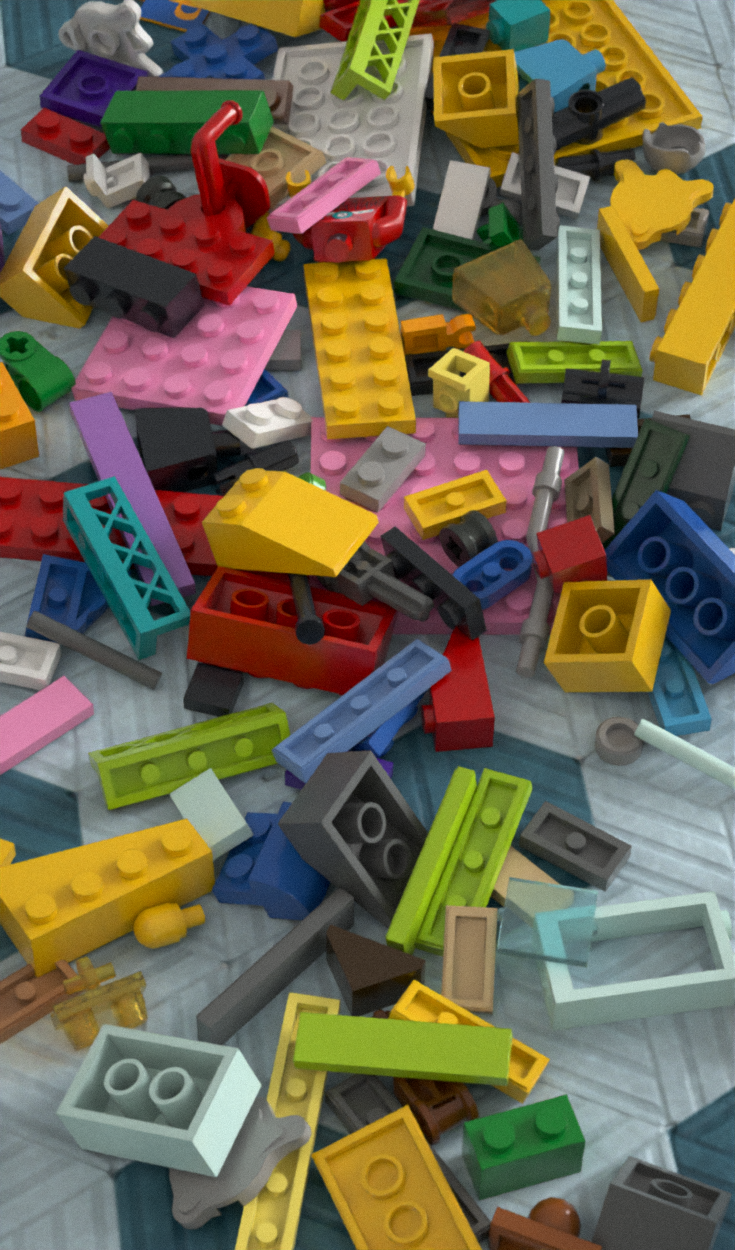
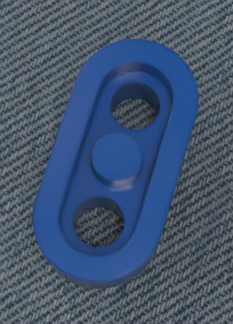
[453,540,532,610]

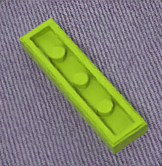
[385,766,477,955]
[415,768,532,957]
[293,1012,513,1086]

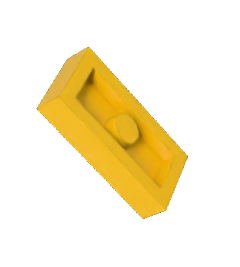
[404,469,507,540]

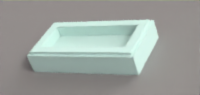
[169,768,254,861]

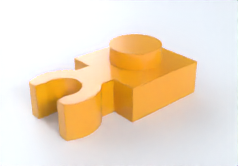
[400,314,476,355]

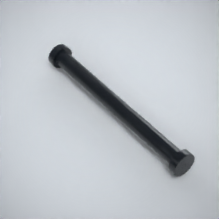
[287,573,325,645]

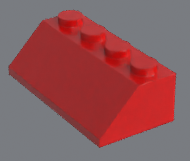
[186,566,398,696]

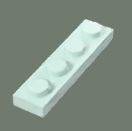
[556,225,602,345]

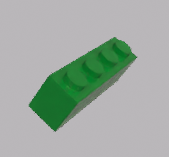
[100,90,274,154]

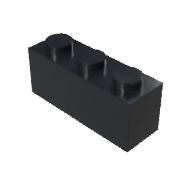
[64,236,204,338]

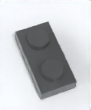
[519,801,632,892]

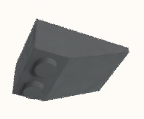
[278,750,428,929]

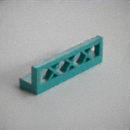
[63,476,190,661]

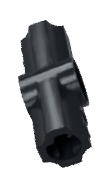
[552,77,646,151]

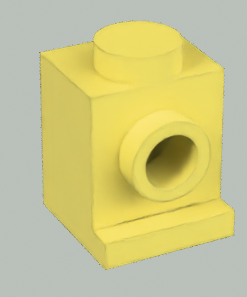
[428,348,490,418]

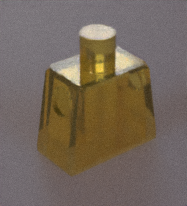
[452,239,551,336]

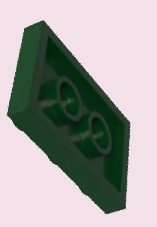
[394,227,541,325]

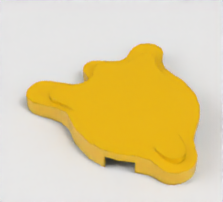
[610,160,714,250]

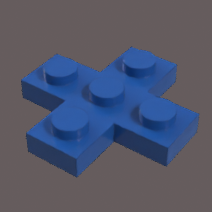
[159,23,278,80]

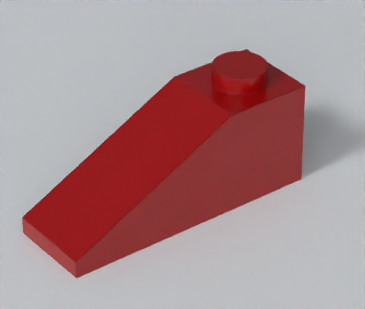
[421,628,495,752]

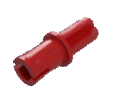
[463,340,530,403]

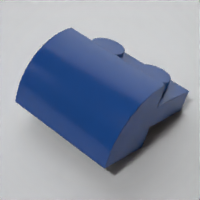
[212,802,330,920]

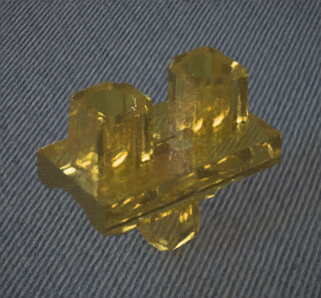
[50,956,148,1051]

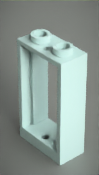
[531,891,735,1031]

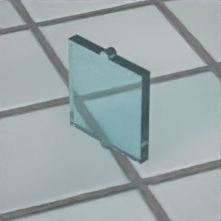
[496,877,598,968]

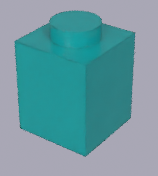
[486,0,550,52]

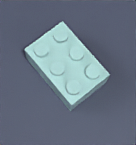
[56,1024,261,1177]

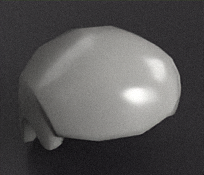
[643,122,705,175]

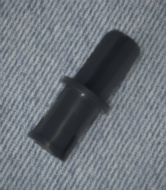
[554,148,636,182]
[210,441,299,496]

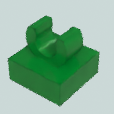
[477,203,523,253]

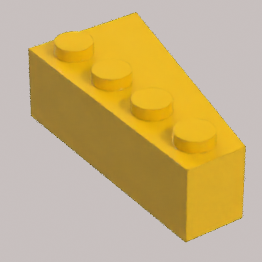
[0,818,215,978]

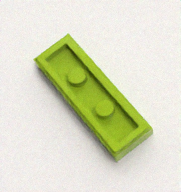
[507,341,643,384]

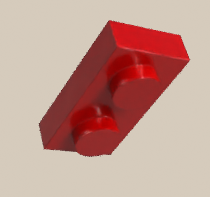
[21,107,110,165]

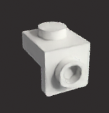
[83,153,150,209]

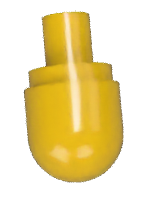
[133,903,205,949]

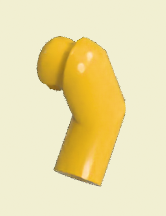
[252,212,291,261]

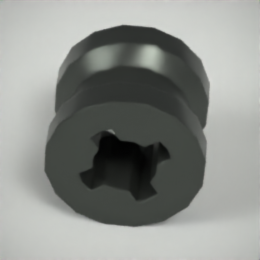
[439,510,498,567]

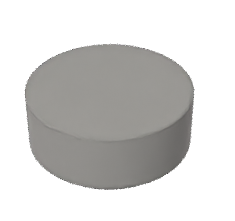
[595,717,644,766]

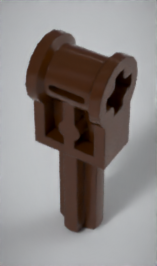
[371,1009,479,1146]

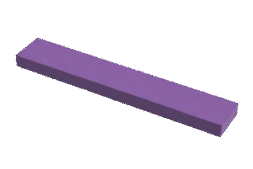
[69,392,196,606]

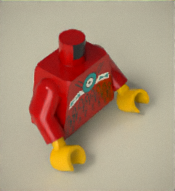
[285,166,415,263]

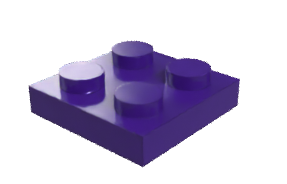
[39,50,147,128]

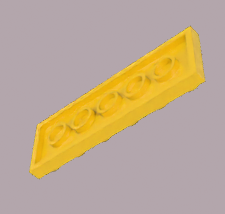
[303,259,416,440]

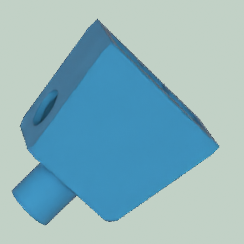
[514,39,606,113]

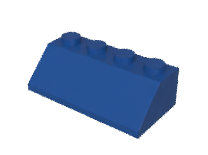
[605,490,735,684]

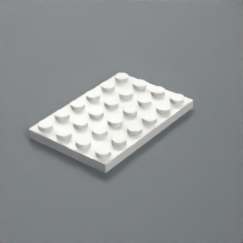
[268,34,434,213]

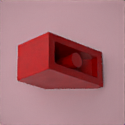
[532,515,607,593]

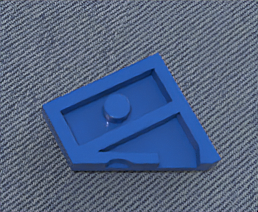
[25,554,131,643]

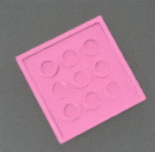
[71,286,297,426]

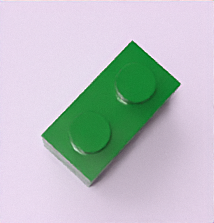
[462,1094,586,1201]

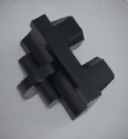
[561,359,645,418]

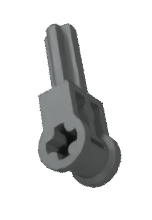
[317,541,434,622]

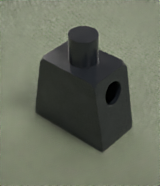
[135,408,241,492]

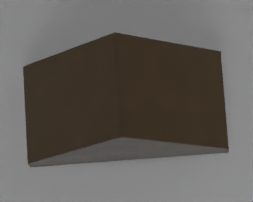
[326,924,426,1016]

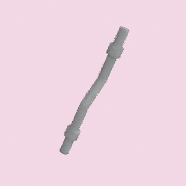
[516,446,564,678]

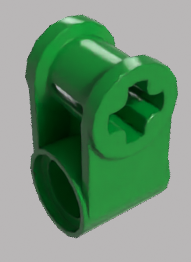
[0,331,76,412]

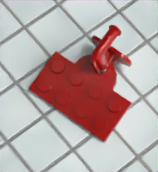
[99,100,275,306]

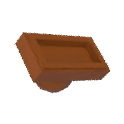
[488,1197,602,1250]

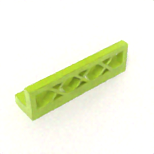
[330,0,419,101]
[88,702,291,810]

